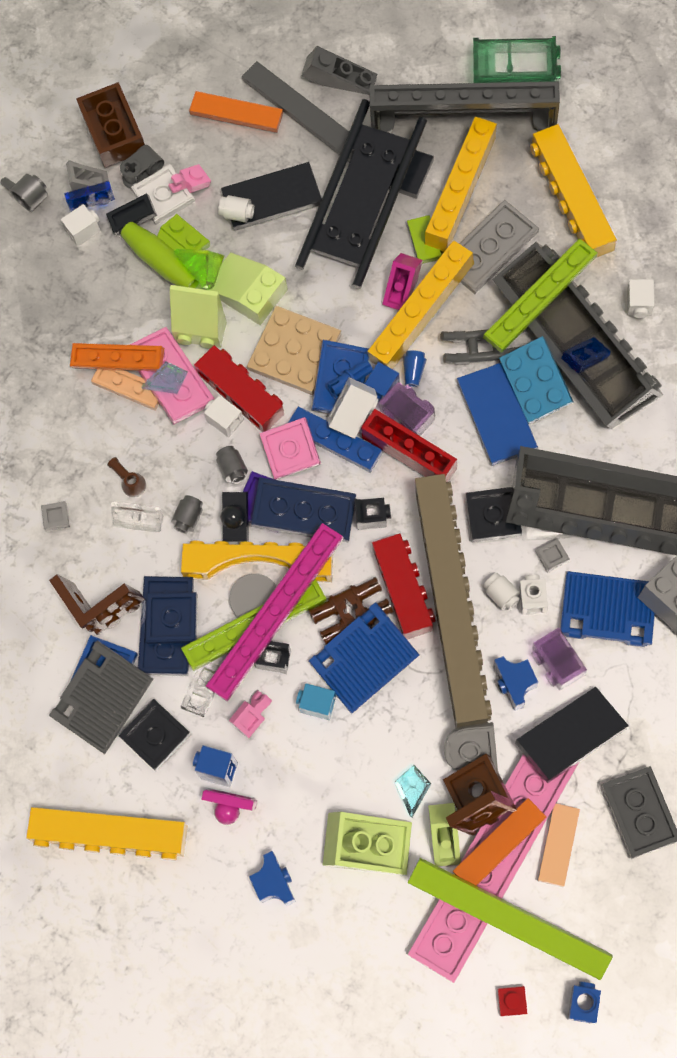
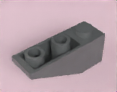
[301,46,378,95]

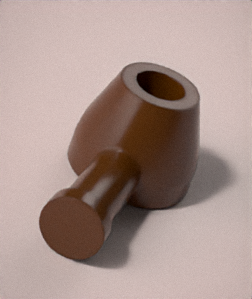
[107,457,146,497]

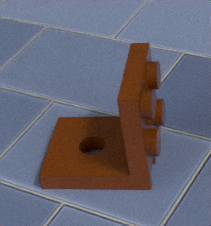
[49,574,145,635]
[443,754,517,835]

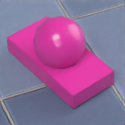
[201,789,257,825]

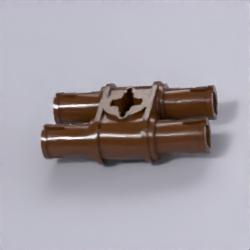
[308,577,394,645]

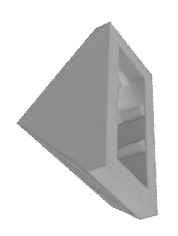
[66,160,110,199]

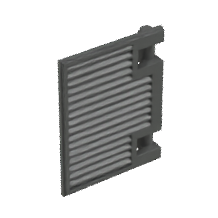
[49,640,154,754]

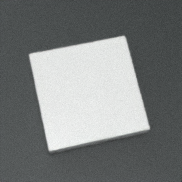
[131,164,195,225]

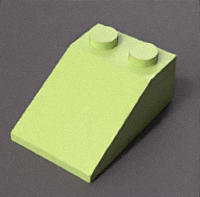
[203,252,288,325]
[170,285,227,349]
[323,812,412,875]

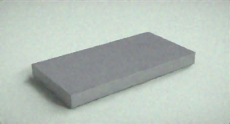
[459,200,539,294]

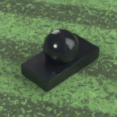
[220,492,249,542]

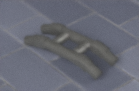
[440,328,527,365]

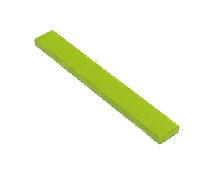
[408,858,613,981]

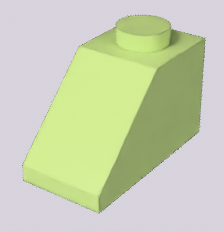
[428,803,461,866]

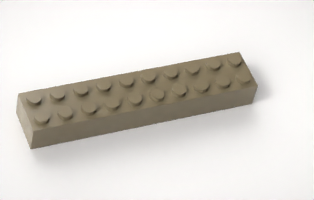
[415,474,492,728]

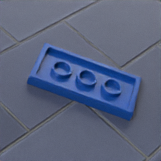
[457,363,538,466]

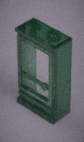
[473,36,561,83]

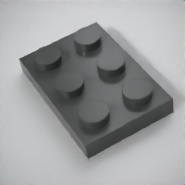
[601,766,677,859]

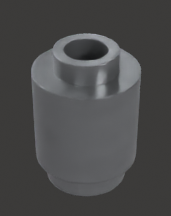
[216,446,248,483]
[171,495,203,534]

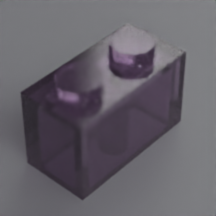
[379,381,435,436]
[531,628,587,691]

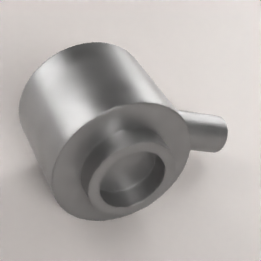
[0,174,48,212]

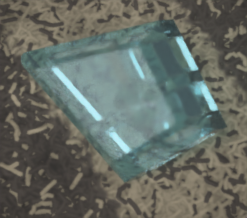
[141,361,188,394]
[395,765,432,818]

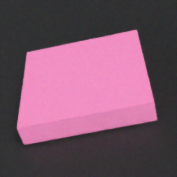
[259,417,321,480]

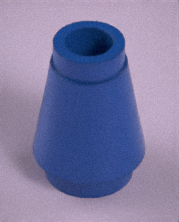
[403,350,427,387]

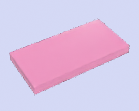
[130,327,215,425]

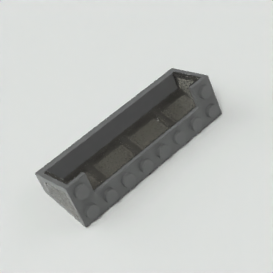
[506,446,677,555]

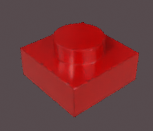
[498,986,528,1017]

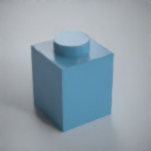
[296,684,337,721]

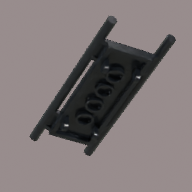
[295,99,427,289]

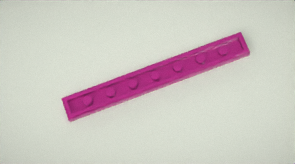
[206,523,343,702]

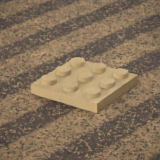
[247,306,341,395]

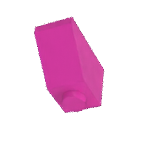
[382,253,423,310]

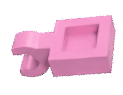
[168,164,211,193]
[229,690,272,738]

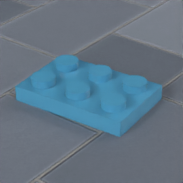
[499,336,574,424]

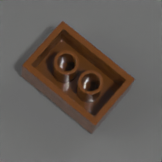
[76,82,145,168]

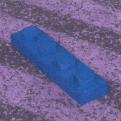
[288,406,383,473]

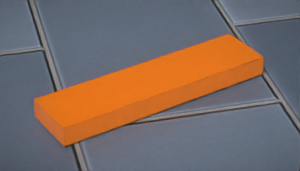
[189,91,283,133]
[70,343,165,371]
[453,798,547,886]

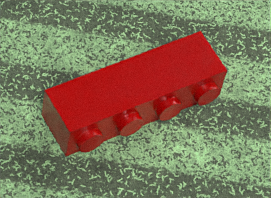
[194,345,285,432]
[361,409,457,482]
[372,533,436,640]

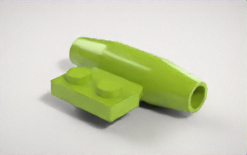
[121,214,210,288]

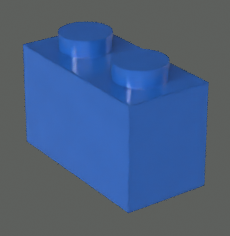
[193,745,238,787]

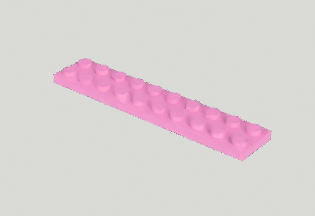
[408,754,579,983]

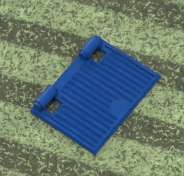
[560,571,655,647]
[309,602,420,714]

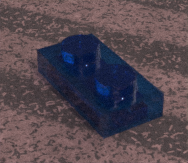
[64,181,115,212]
[561,337,611,374]

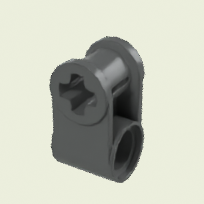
[120,145,164,189]

